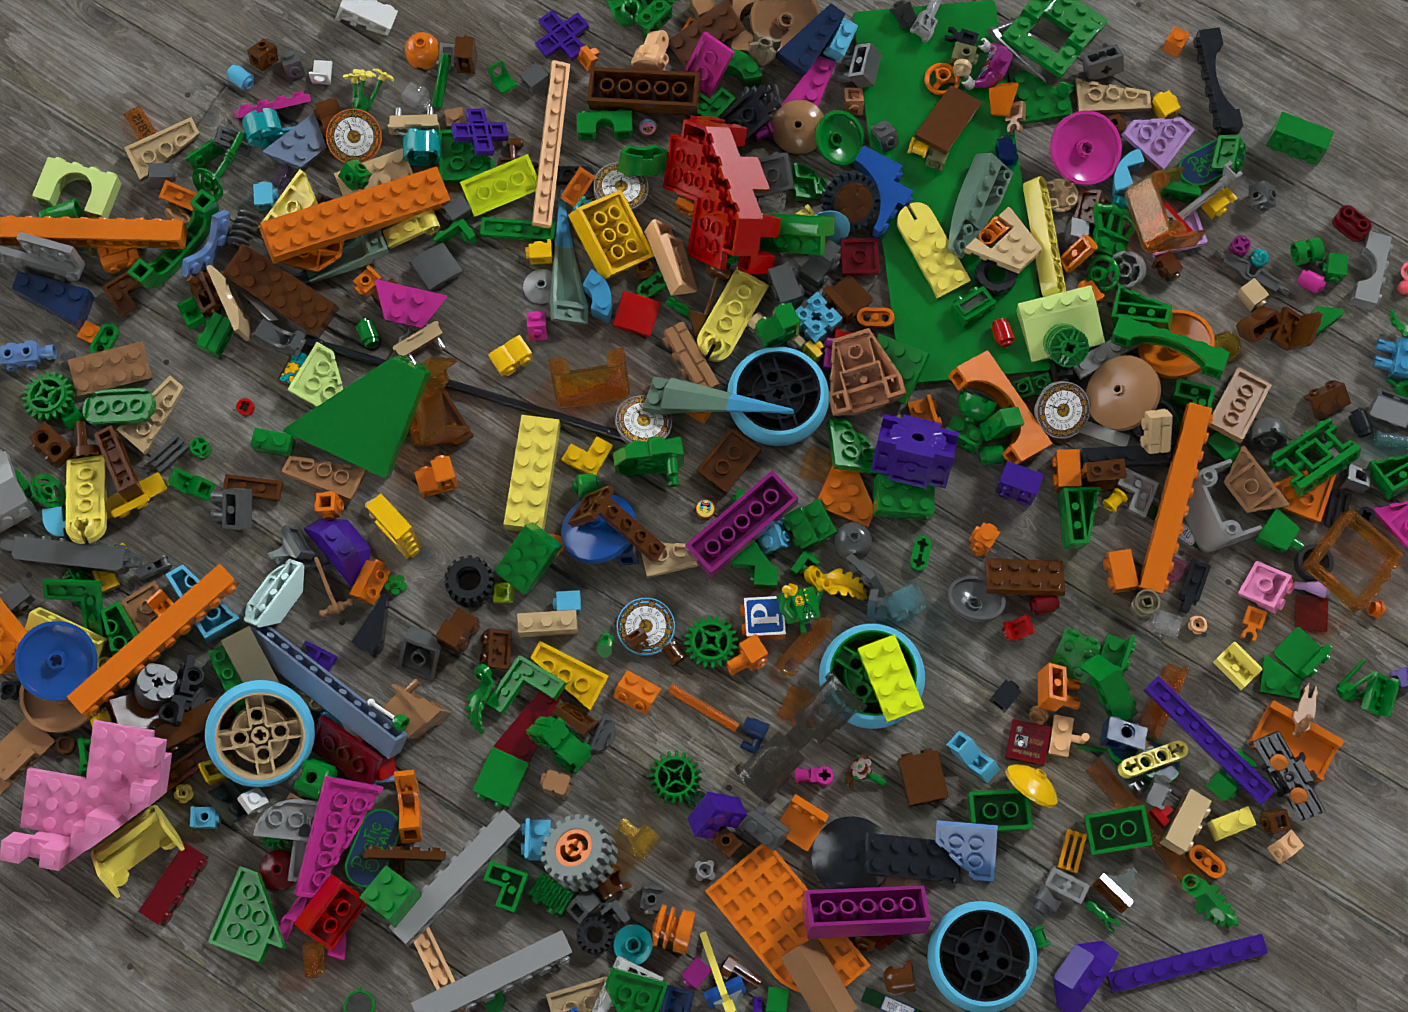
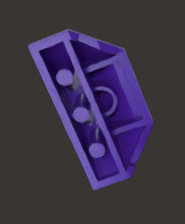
[304,519,371,586]
[1053,941,1119,1012]

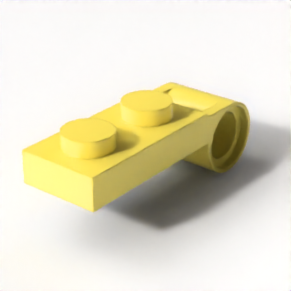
[383,210,441,249]

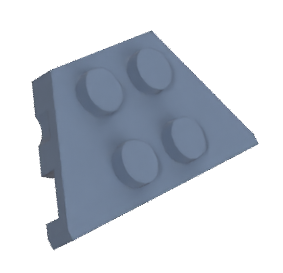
[262,114,327,170]

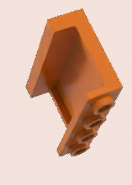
[1247,700,1345,784]

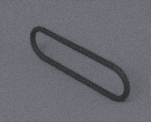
[327,313,382,351]

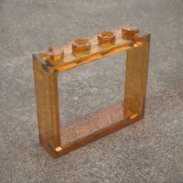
[1302,507,1404,613]

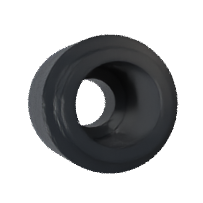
[1348,408,1373,438]

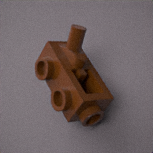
[186,272,224,316]

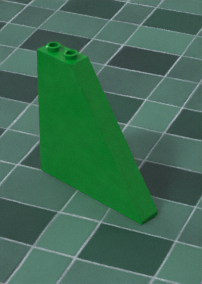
[283,355,432,478]

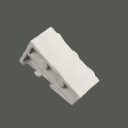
[335,0,398,36]

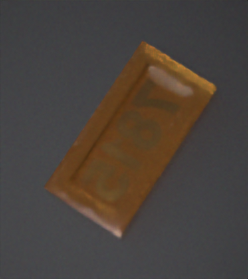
[124,105,157,140]

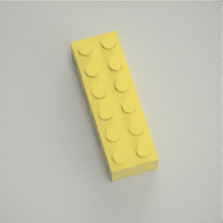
[504,415,561,532]

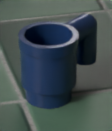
[740,716,770,754]

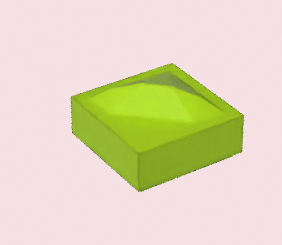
[493,582,514,603]

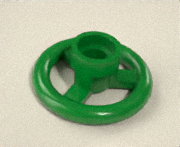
[1086,255,1120,292]

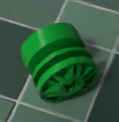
[1043,323,1089,367]

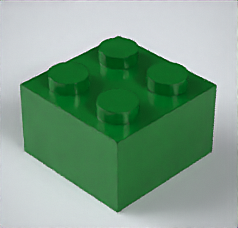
[359,866,422,928]

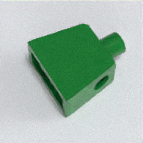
[1253,508,1305,555]

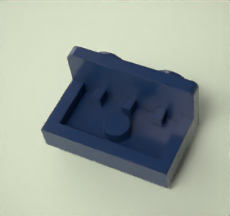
[659,985,695,1012]

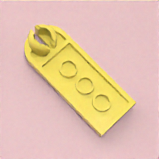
[897,202,971,299]
[696,267,769,362]
[66,455,107,544]

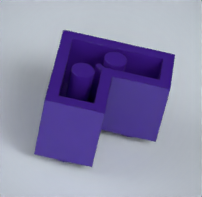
[687,792,747,839]

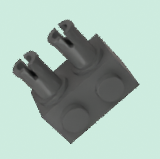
[838,43,882,88]
[211,488,252,530]

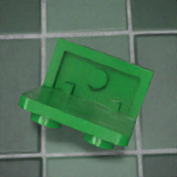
[1273,627,1333,680]
[1051,628,1101,683]

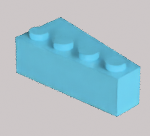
[166,565,241,644]

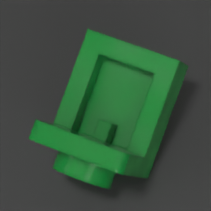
[177,297,206,330]

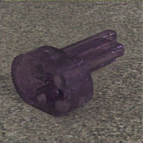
[271,164,292,189]

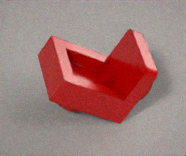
[1002,615,1036,642]

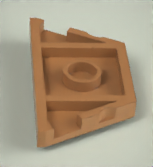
[1223,446,1290,513]

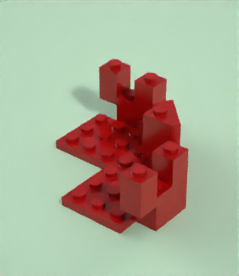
[663,116,781,274]

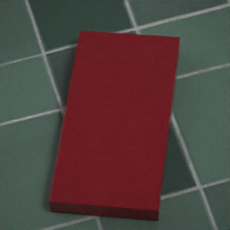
[312,715,383,784]

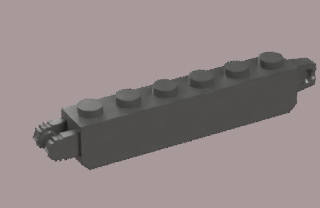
[0,534,143,575]

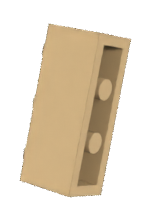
[517,610,578,638]
[1159,789,1212,855]

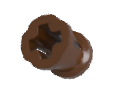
[661,640,686,666]

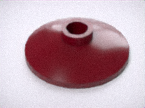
[259,850,294,891]

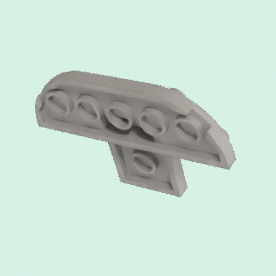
[253,799,357,882]

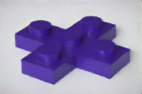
[535,10,589,61]
[451,108,509,156]

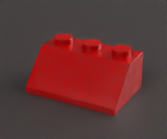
[294,874,366,952]

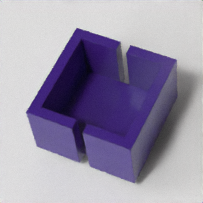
[995,461,1044,506]

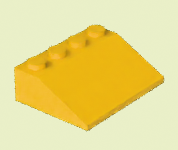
[568,190,654,280]

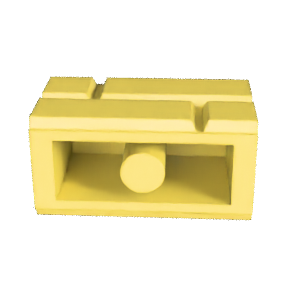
[1207,806,1256,842]

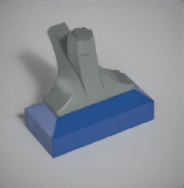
[703,975,747,1012]

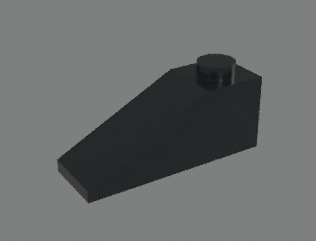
[351,593,390,657]

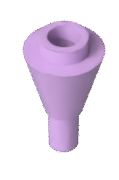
[1294,579,1331,598]

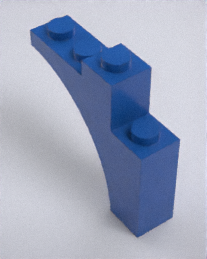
[854,146,914,239]

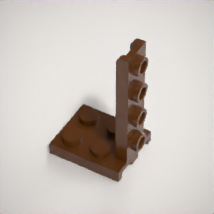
[568,485,666,562]

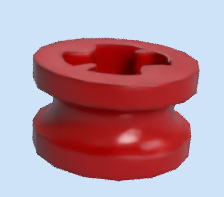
[236,398,255,416]

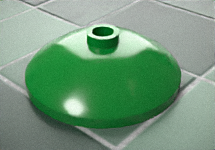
[815,110,865,166]

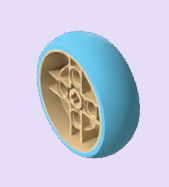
[205,680,315,787]

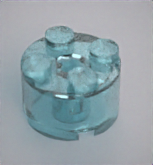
[882,582,927,623]

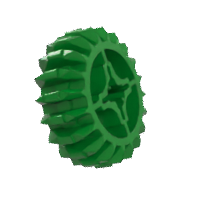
[648,750,702,805]

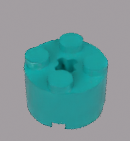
[242,108,284,149]
[403,128,440,167]

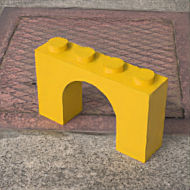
[366,493,422,559]

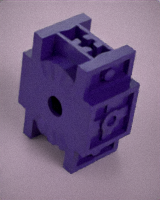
[870,414,959,489]

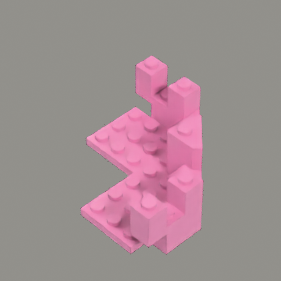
[0,720,172,871]

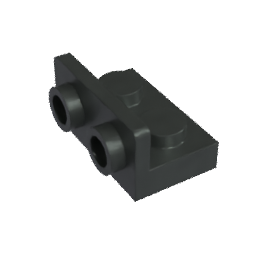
[204,778,248,826]

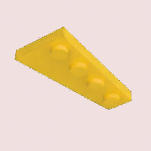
[530,641,609,712]

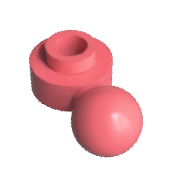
[1397,262,1408,295]

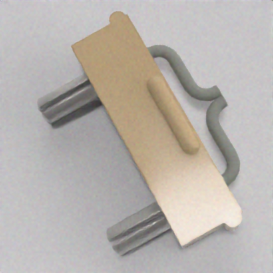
[388,107,440,136]
[393,321,445,364]

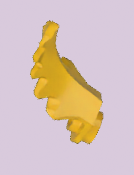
[804,565,867,600]

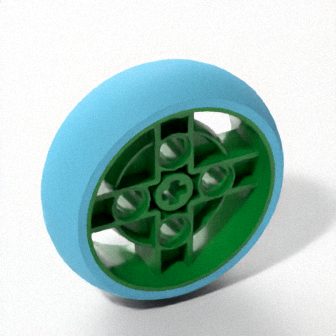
[819,624,925,729]

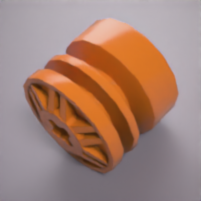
[652,904,696,955]

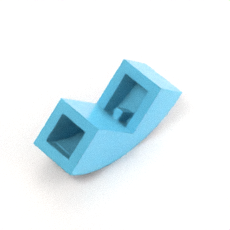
[1111,149,1144,197]
[946,731,1000,784]

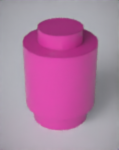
[1296,269,1326,294]

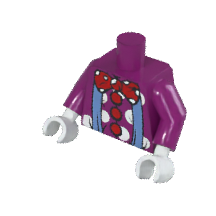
[962,38,1013,90]

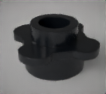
[0,681,21,700]

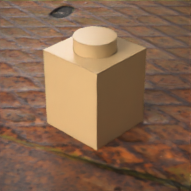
[1236,278,1269,312]

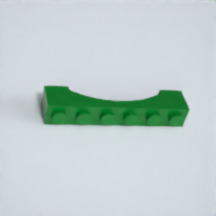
[1111,315,1230,380]

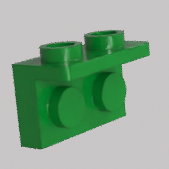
[635,0,672,39]
[1211,135,1246,174]
[1159,179,1202,203]
[946,415,985,454]

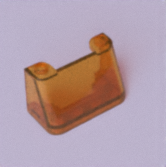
[548,348,630,408]

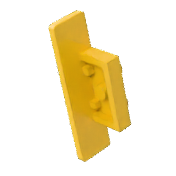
[107,472,167,519]

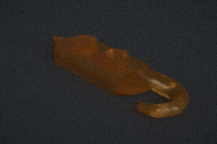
[778,615,833,677]

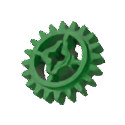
[22,371,76,422]
[684,615,738,670]

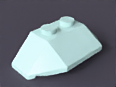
[244,559,304,628]

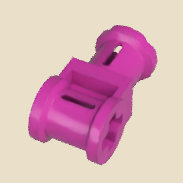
[795,766,834,787]

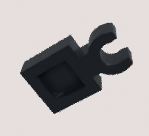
[944,27,979,46]

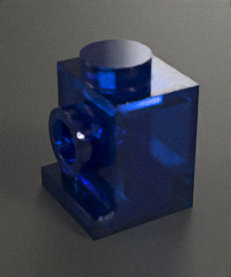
[995,136,1019,166]

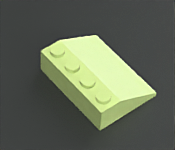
[1016,285,1105,363]

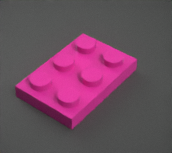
[683,32,735,98]

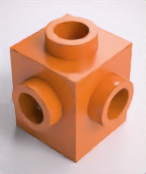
[314,491,344,520]

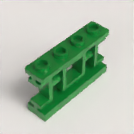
[1269,418,1361,498]

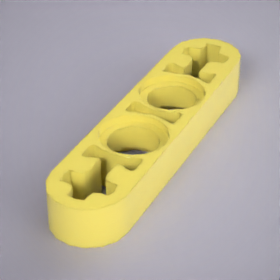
[1118,741,1188,779]

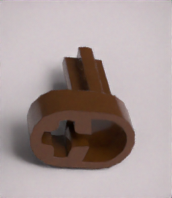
[73,421,101,459]
[720,954,762,989]

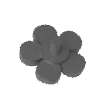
[60,350,77,369]

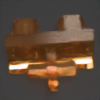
[302,941,325,978]

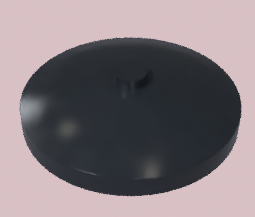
[811,816,887,889]

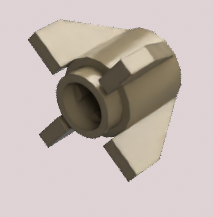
[748,32,782,67]

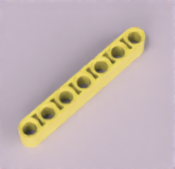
[1023,176,1066,297]

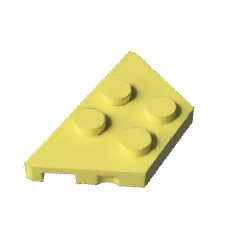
[259,169,318,228]

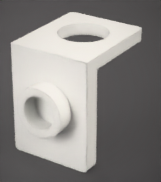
[309,60,333,85]

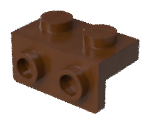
[1303,380,1351,420]

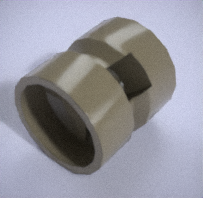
[1130,589,1161,620]

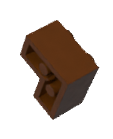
[435,607,480,655]

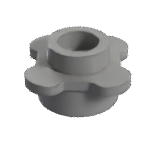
[695,860,715,881]

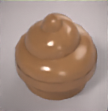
[1029,705,1049,725]

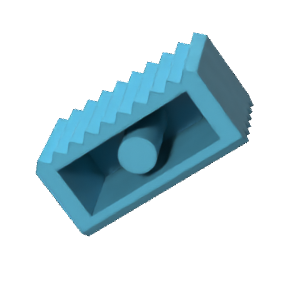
[823,18,858,62]

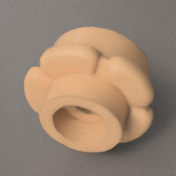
[1188,616,1207,635]

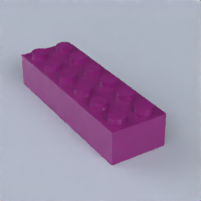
[685,470,799,579]
[802,885,931,939]

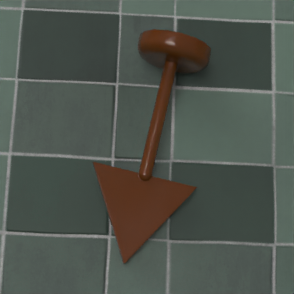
[688,265,732,342]

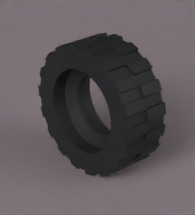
[975,259,1018,297]

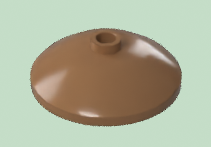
[772,100,824,155]

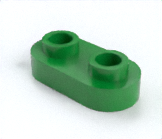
[90,323,120,354]

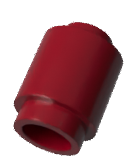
[1029,595,1060,616]

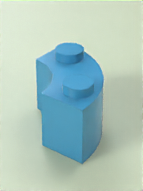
[583,269,612,323]

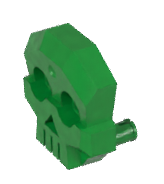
[613,436,684,488]

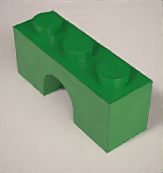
[577,109,633,141]

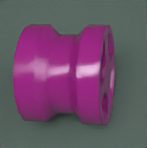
[1229,235,1251,258]

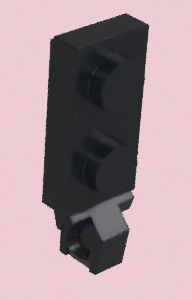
[1179,559,1211,614]

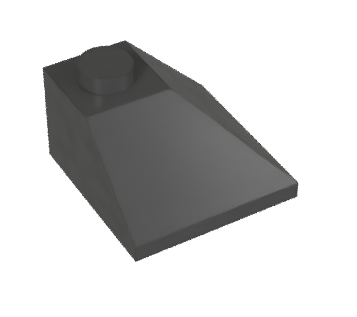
[397,626,441,681]

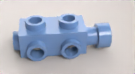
[0,340,57,371]

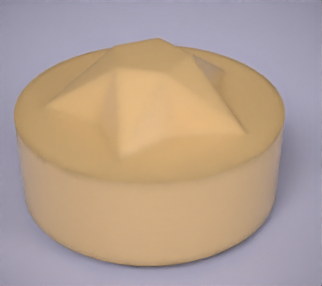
[953,59,972,77]

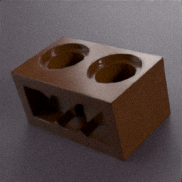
[29,422,74,467]

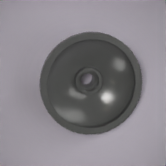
[947,576,1006,622]

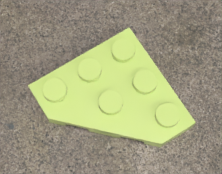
[288,342,343,407]

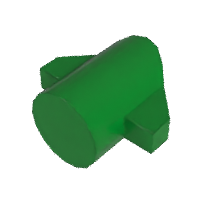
[597,632,614,658]

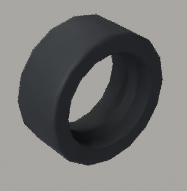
[1294,544,1334,582]

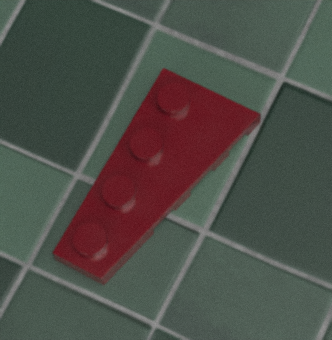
[492,691,563,763]

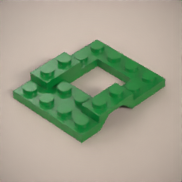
[1001,0,1108,79]

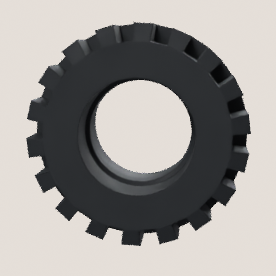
[444,555,495,608]

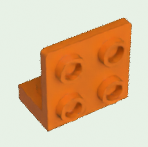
[780,794,829,851]

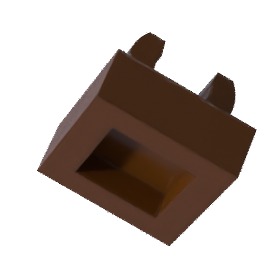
[623,627,649,653]

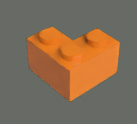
[414,455,459,498]

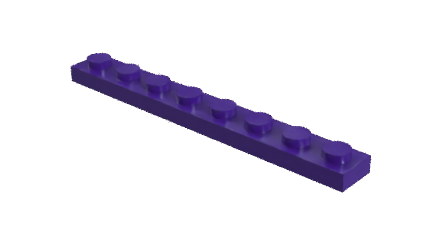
[1143,676,1275,805]
[1107,934,1268,993]

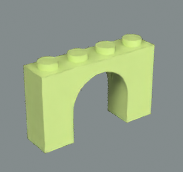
[32,157,122,219]

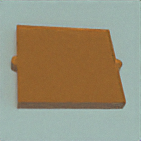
[799,447,833,484]
[778,684,821,729]

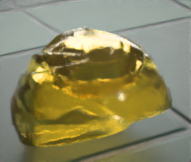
[1214,331,1241,361]

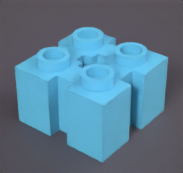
[795,291,843,344]

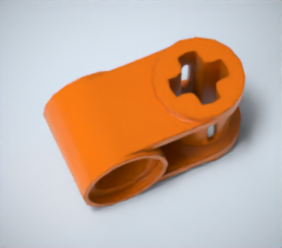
[977,216,1010,248]

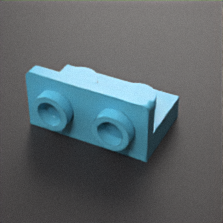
[521,818,551,861]

